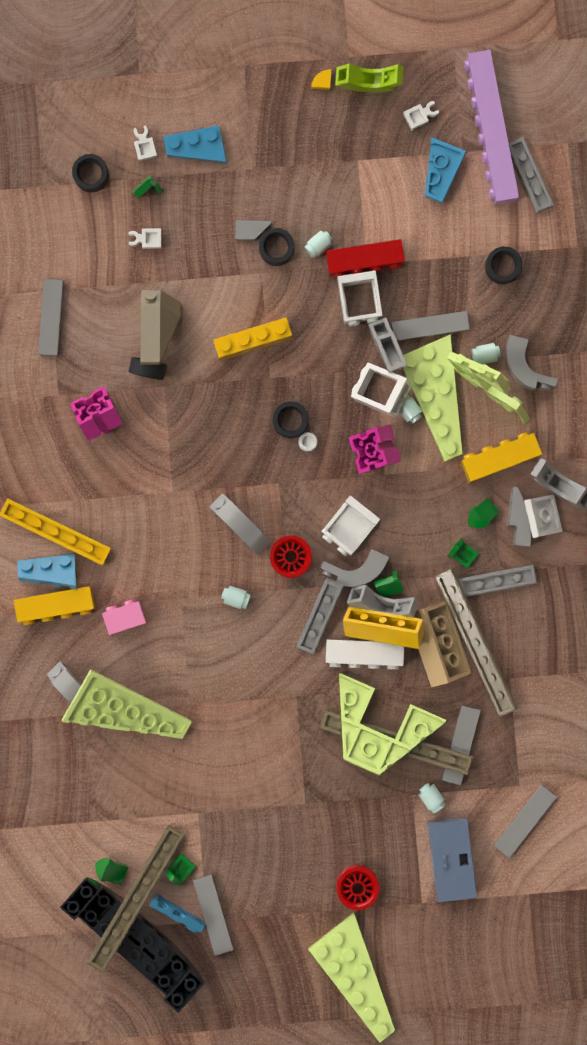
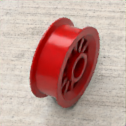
[270,535,312,578]
[336,865,379,910]

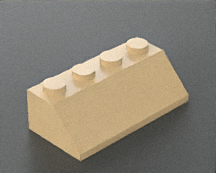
[414,601,471,687]

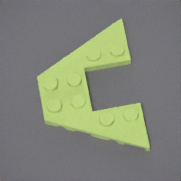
[447,352,530,424]
[339,673,446,776]

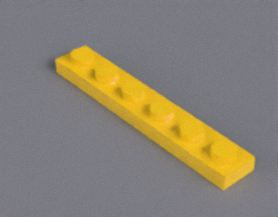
[0,498,112,565]

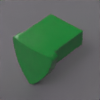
[131,175,164,198]
[468,498,500,528]
[447,538,479,569]
[374,570,403,597]
[165,853,196,885]
[95,858,129,885]

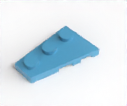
[163,125,227,164]
[425,137,466,204]
[17,554,77,590]
[149,893,205,933]

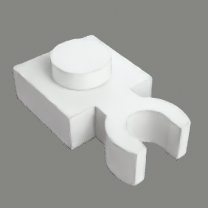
[403,101,439,131]
[134,125,157,162]
[129,228,162,249]

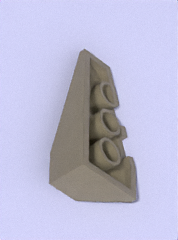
[140,290,181,365]

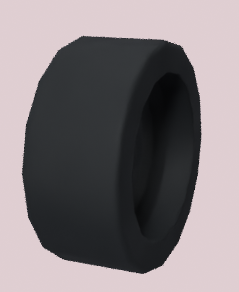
[72,154,109,192]
[259,228,294,266]
[485,246,522,284]
[128,357,167,380]
[272,401,309,439]

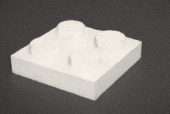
[524,494,563,538]

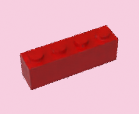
[325,239,405,279]

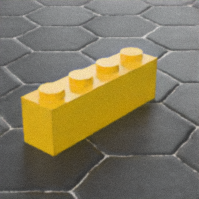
[213,317,292,361]
[461,432,542,483]
[14,586,96,626]
[343,607,424,649]

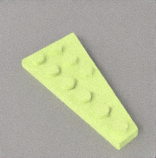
[402,334,463,462]
[62,669,192,739]
[308,912,395,1042]

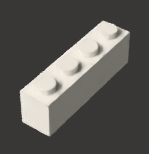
[325,639,404,670]

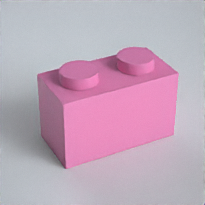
[102,599,147,635]

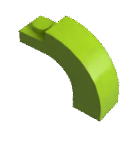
[335,63,404,93]

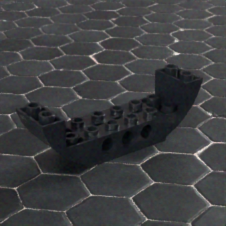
[60,877,205,1013]

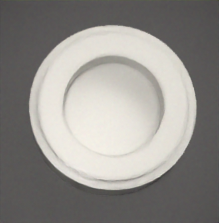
[298,432,317,452]

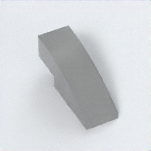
[368,317,407,373]
[507,487,531,547]

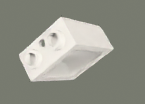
[337,271,383,327]
[351,363,412,418]

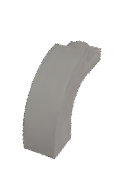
[504,335,558,391]
[531,458,587,512]
[209,493,271,555]
[320,549,389,587]
[347,585,419,618]
[47,661,82,703]

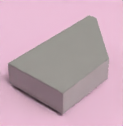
[236,220,271,241]

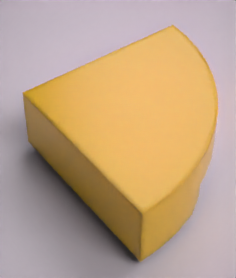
[311,69,331,90]

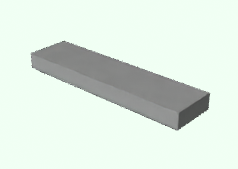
[509,137,554,214]
[38,279,64,356]
[391,311,470,341]
[458,564,537,597]
[296,577,344,655]
[442,705,481,785]
[494,785,557,858]
[193,874,234,955]

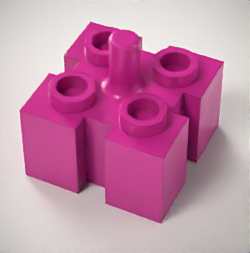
[70,386,123,441]
[349,425,402,474]

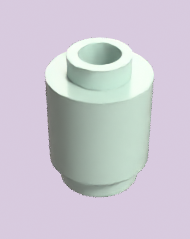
[304,231,333,259]
[471,343,501,365]
[399,394,423,424]
[221,585,251,609]
[418,783,446,813]

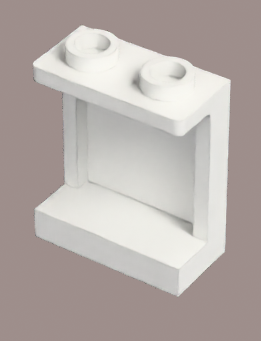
[321,495,380,556]

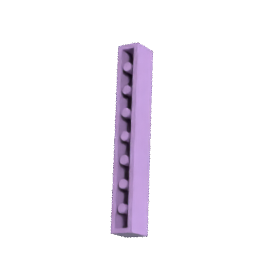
[464,50,519,206]

